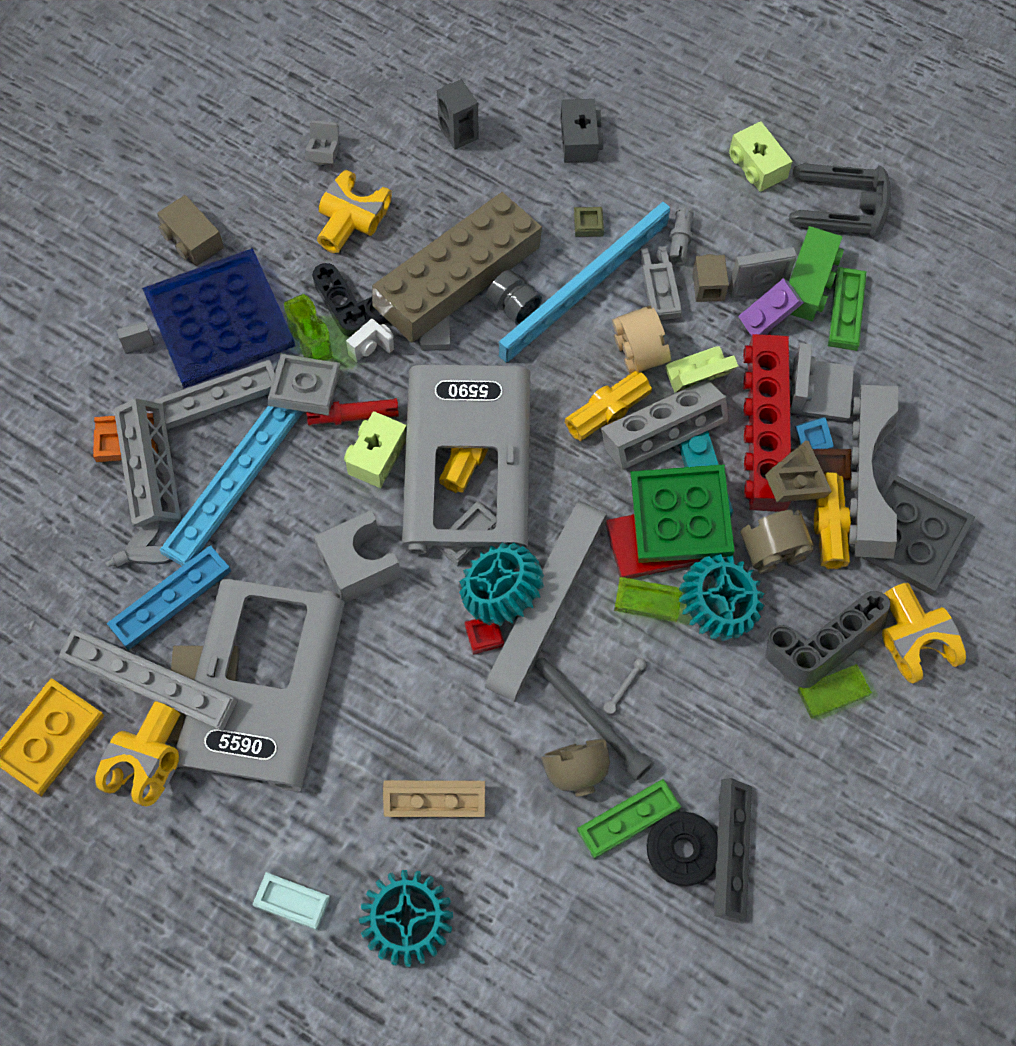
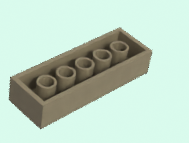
[372,192,542,343]

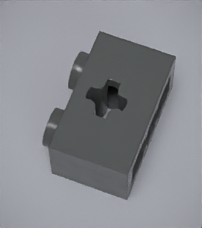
[560,98,603,163]

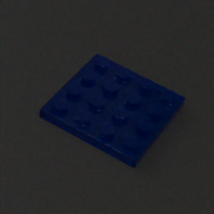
[142,248,296,389]

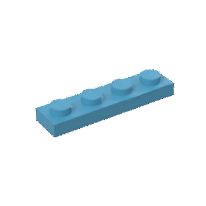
[107,545,231,651]

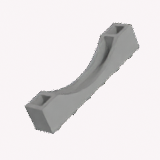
[849,385,899,559]

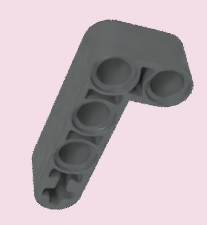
[766,591,890,688]

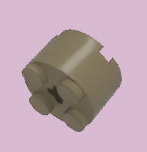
[740,509,814,575]

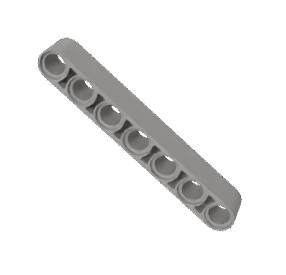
[485,501,607,702]

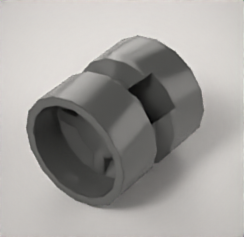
[486,270,542,325]

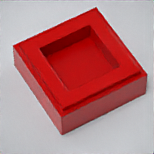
[464,619,504,655]

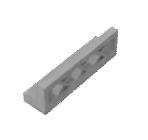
[114,398,181,527]

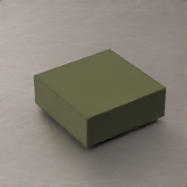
[574,207,604,237]

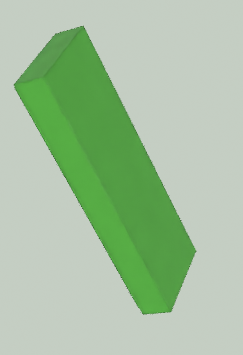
[828,267,867,351]
[577,779,681,859]

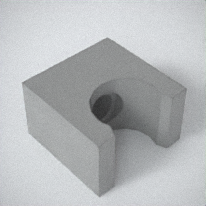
[313,510,401,603]

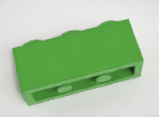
[789,226,844,322]

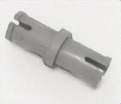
[668,207,694,266]

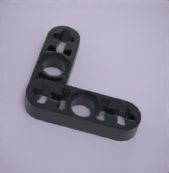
[312,263,389,337]

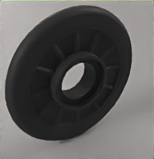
[647,811,718,886]

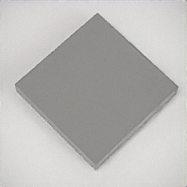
[728,247,797,298]
[268,354,340,415]

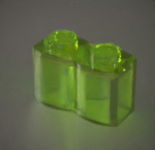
[284,294,333,361]

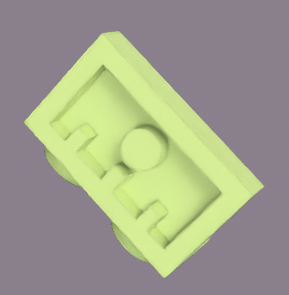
[665,346,738,393]

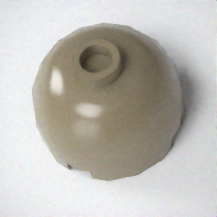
[541,739,610,797]

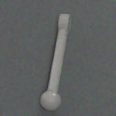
[603,658,646,715]

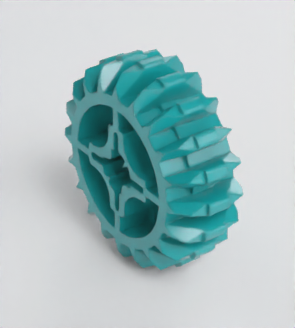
[459,542,545,626]
[678,554,765,641]
[359,870,453,967]

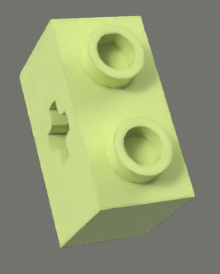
[729,121,793,192]
[344,411,407,488]

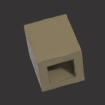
[692,254,729,302]

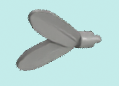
[106,520,171,567]

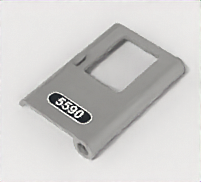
[402,365,531,554]
[176,579,345,792]

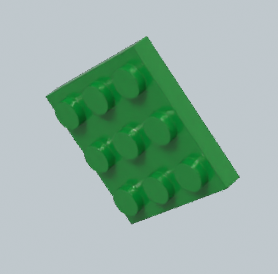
[630,464,735,563]

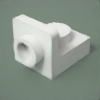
[346,319,394,362]

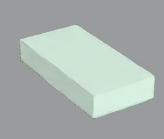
[252,872,330,931]

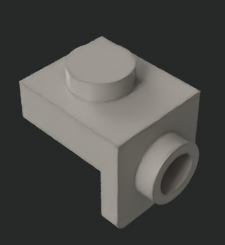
[305,120,339,165]

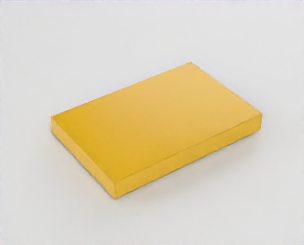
[0,678,105,796]

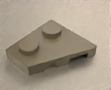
[765,441,832,502]

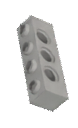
[601,379,729,470]

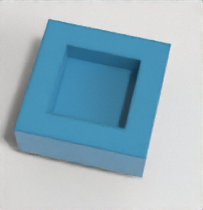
[794,417,834,449]

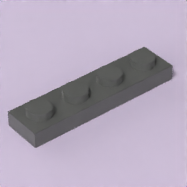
[714,778,752,923]

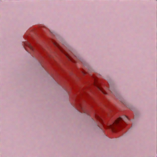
[306,398,399,426]

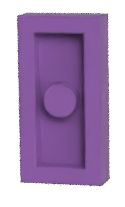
[738,278,803,336]

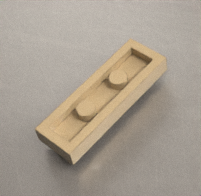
[383,780,485,817]

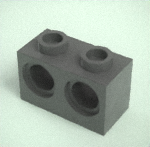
[437,79,479,150]

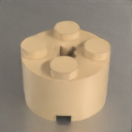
[612,305,671,375]

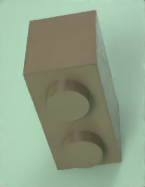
[157,195,224,266]

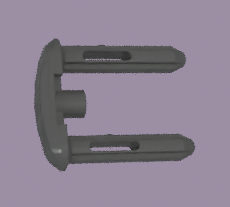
[789,163,891,238]

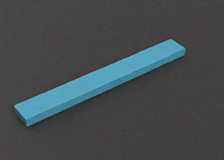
[499,202,670,363]
[160,406,304,566]

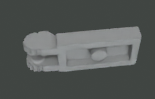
[640,246,682,320]

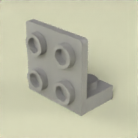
[790,343,854,421]

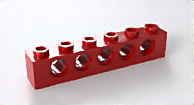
[743,334,791,512]

